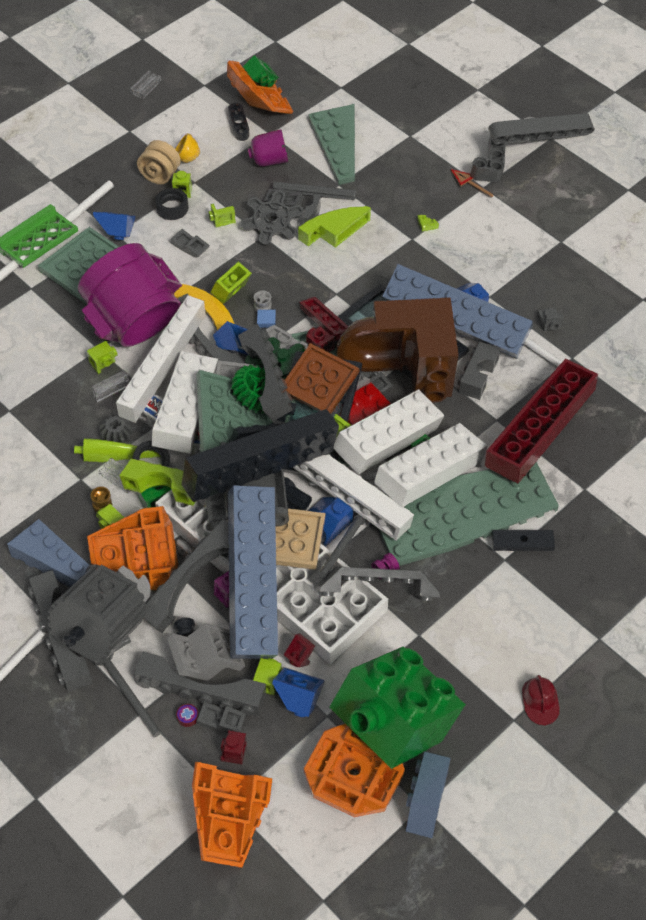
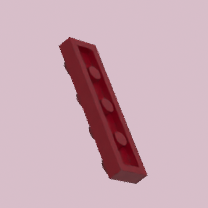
[299,297,348,341]

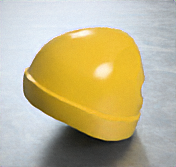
[175,133,200,163]

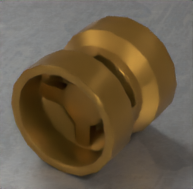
[90,486,113,512]

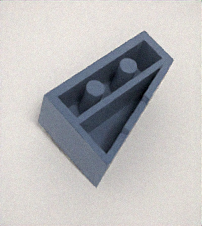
[406,752,451,838]

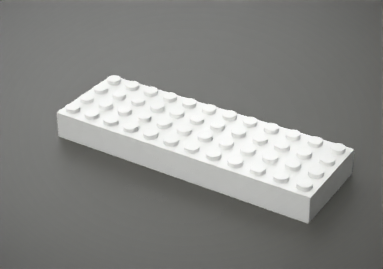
[155,489,388,665]

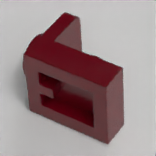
[284,633,315,668]

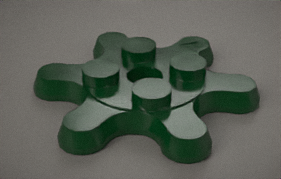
[245,337,306,381]

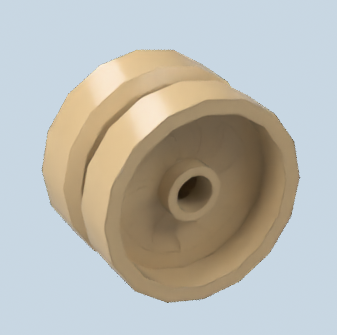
[137,140,181,184]

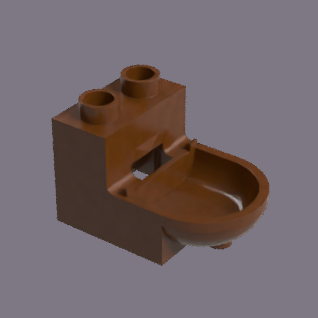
[337,297,458,403]

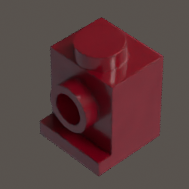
[306,326,335,352]
[221,730,247,765]

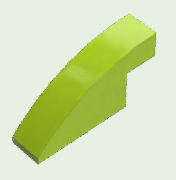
[298,206,371,248]

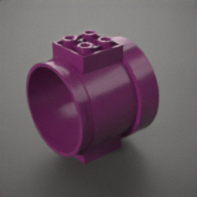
[78,243,182,347]

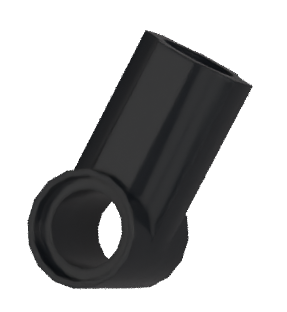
[284,477,312,511]

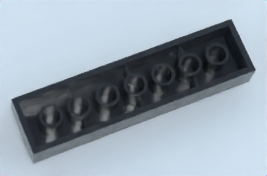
[181,409,339,502]

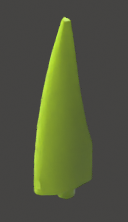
[74,438,161,462]

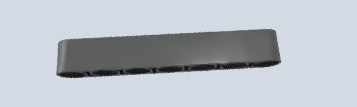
[488,113,595,144]

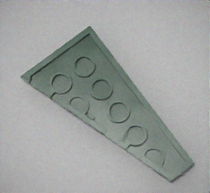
[308,104,355,185]

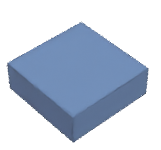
[257,310,276,328]

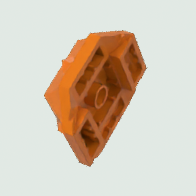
[304,724,405,818]

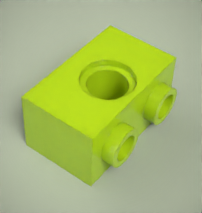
[211,261,252,304]

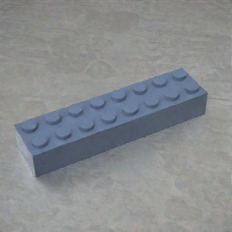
[382,264,533,359]
[228,486,278,659]

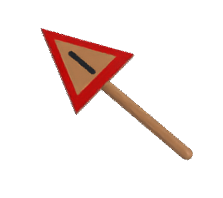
[450,169,494,197]

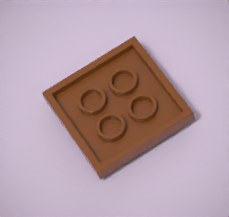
[285,343,360,414]

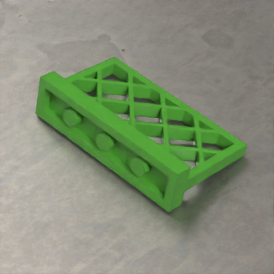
[0,204,79,268]

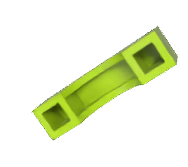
[119,459,195,506]

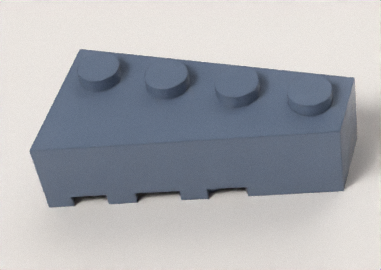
[7,519,90,587]

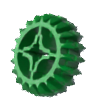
[231,364,266,414]

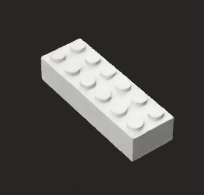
[152,351,218,454]
[333,390,445,475]
[374,423,487,507]

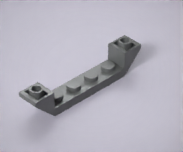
[314,566,440,601]

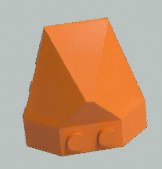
[227,60,293,114]
[87,506,178,590]
[192,762,272,868]

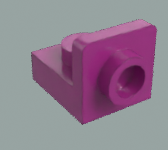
[214,571,229,608]

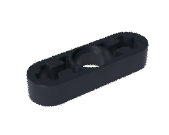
[228,103,250,141]

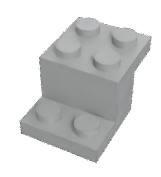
[167,623,245,681]

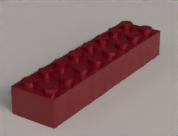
[484,358,598,484]

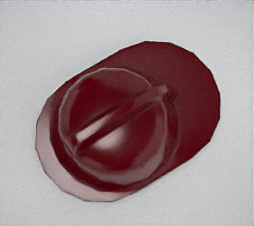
[522,675,560,726]

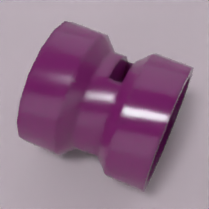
[371,552,400,580]

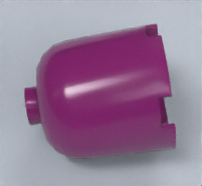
[248,129,288,166]

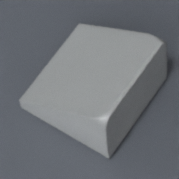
[177,539,195,558]

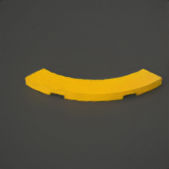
[174,284,234,331]

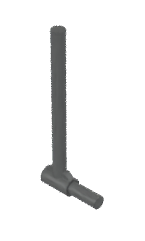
[92,636,161,737]

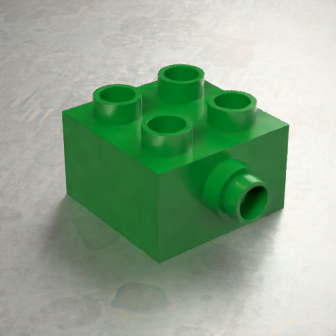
[329,646,466,769]

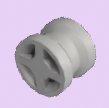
[253,290,272,311]

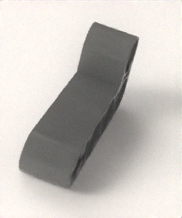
[470,135,505,182]

